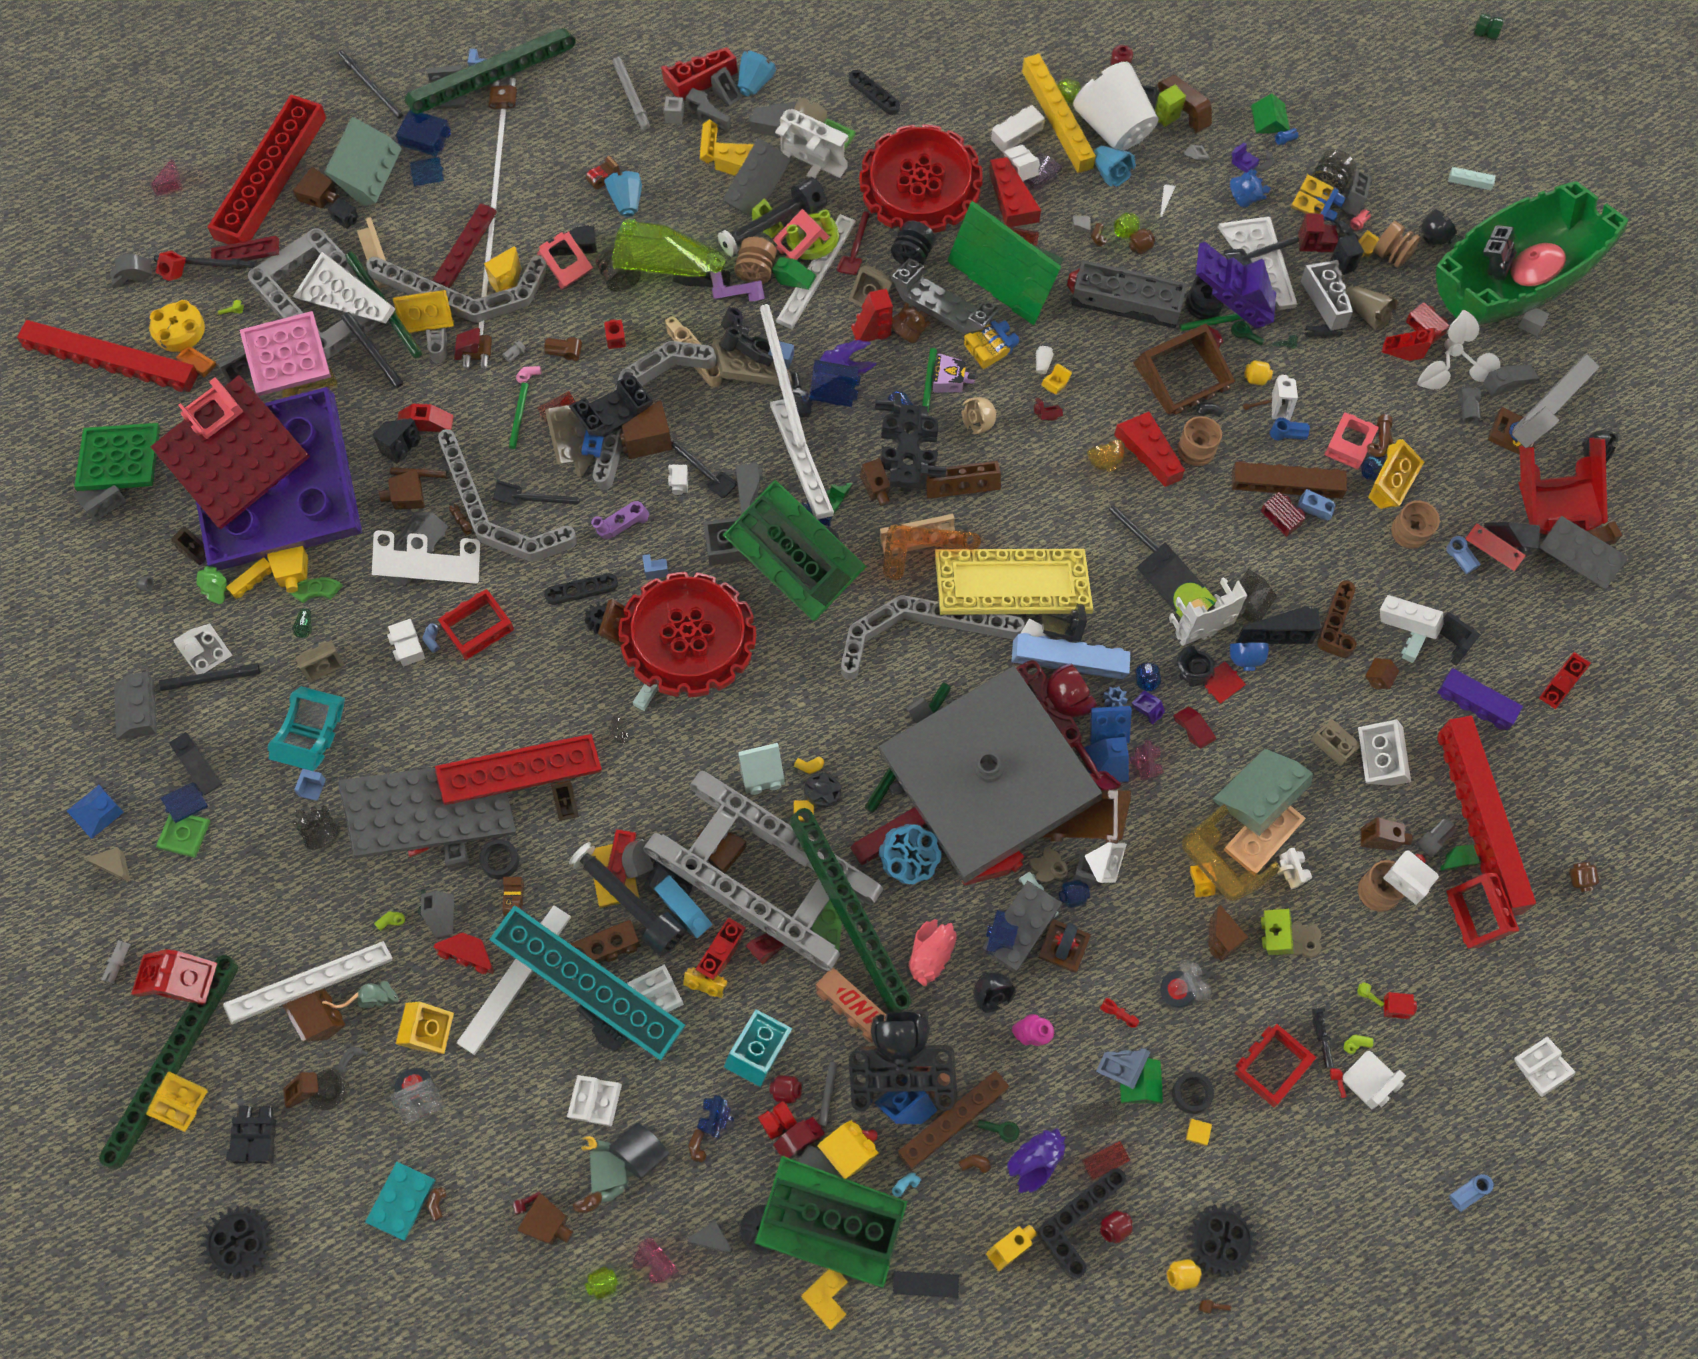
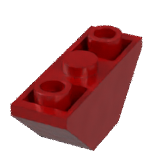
[1382,328,1435,361]
[397,403,454,432]
[1539,652,1591,709]
[695,917,746,980]
[433,932,494,975]

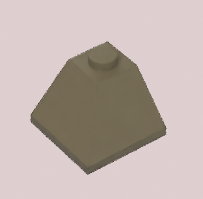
[848,265,893,307]

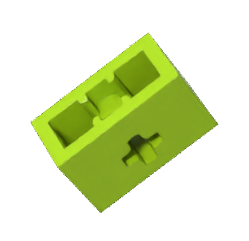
[1155,85,1186,127]
[1261,909,1294,955]

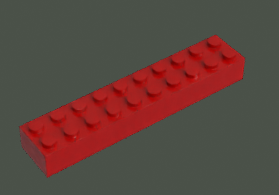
[207,94,326,245]
[1437,715,1537,916]

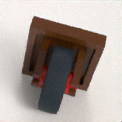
[1038,919,1091,973]

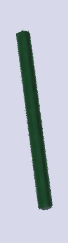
[345,251,422,358]
[865,683,951,813]

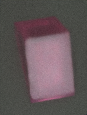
[151,159,183,196]

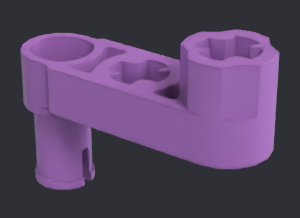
[710,269,765,301]
[591,501,649,539]

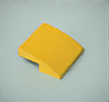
[146,1071,208,1132]

